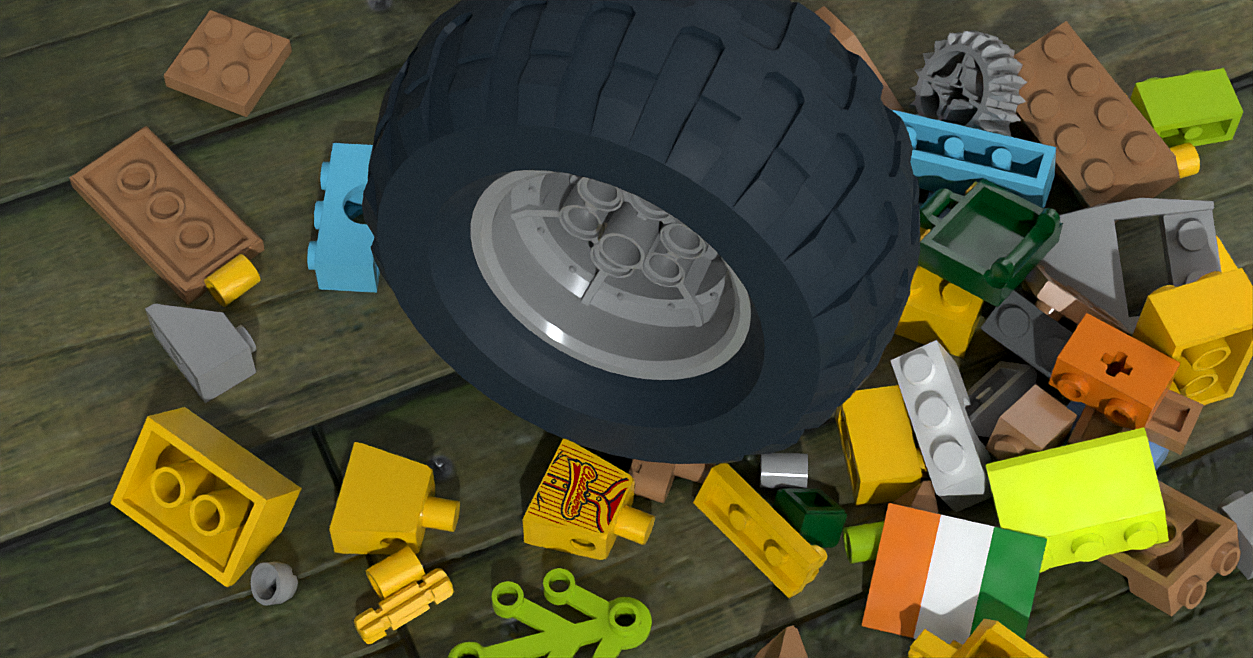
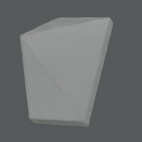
[965,361,1037,438]

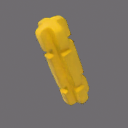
[354,568,454,644]

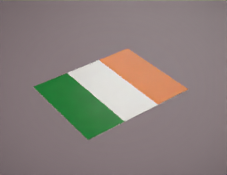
[861,503,1047,645]

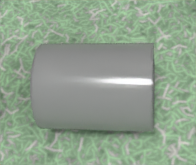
[759,453,808,489]

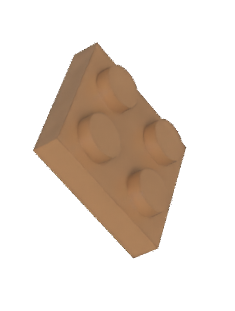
[164,10,292,117]

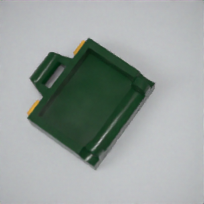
[918,178,1063,307]

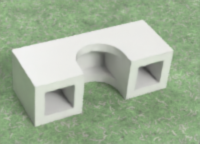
[890,340,992,512]

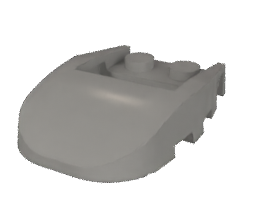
[1020,198,1222,337]

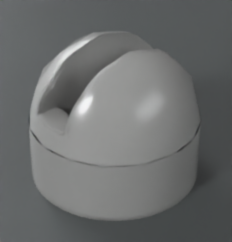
[251,561,298,605]

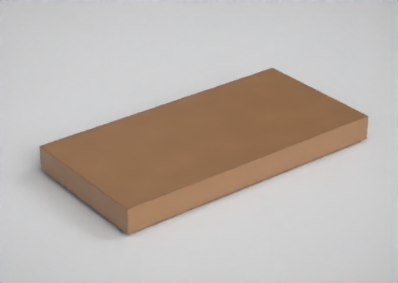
[69,126,265,305]

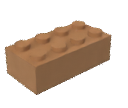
[1013,21,1180,223]

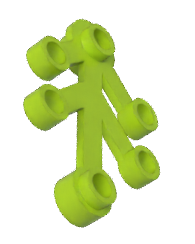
[448,568,652,658]

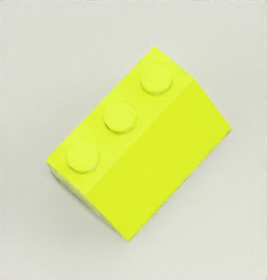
[985,427,1169,573]

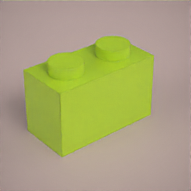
[1130,68,1243,147]

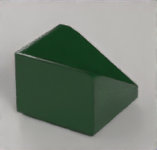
[772,488,847,548]

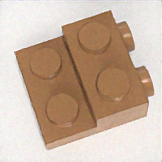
[1097,480,1241,616]

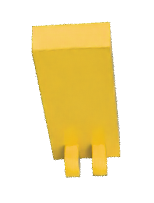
[693,463,827,599]

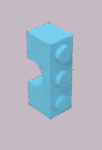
[307,143,380,293]

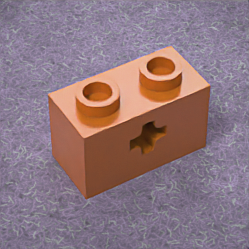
[1048,313,1181,430]

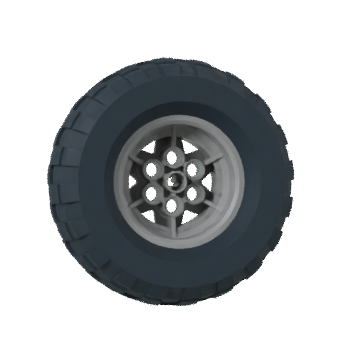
[362,0,920,464]

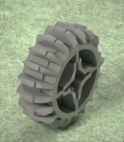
[908,30,1027,137]

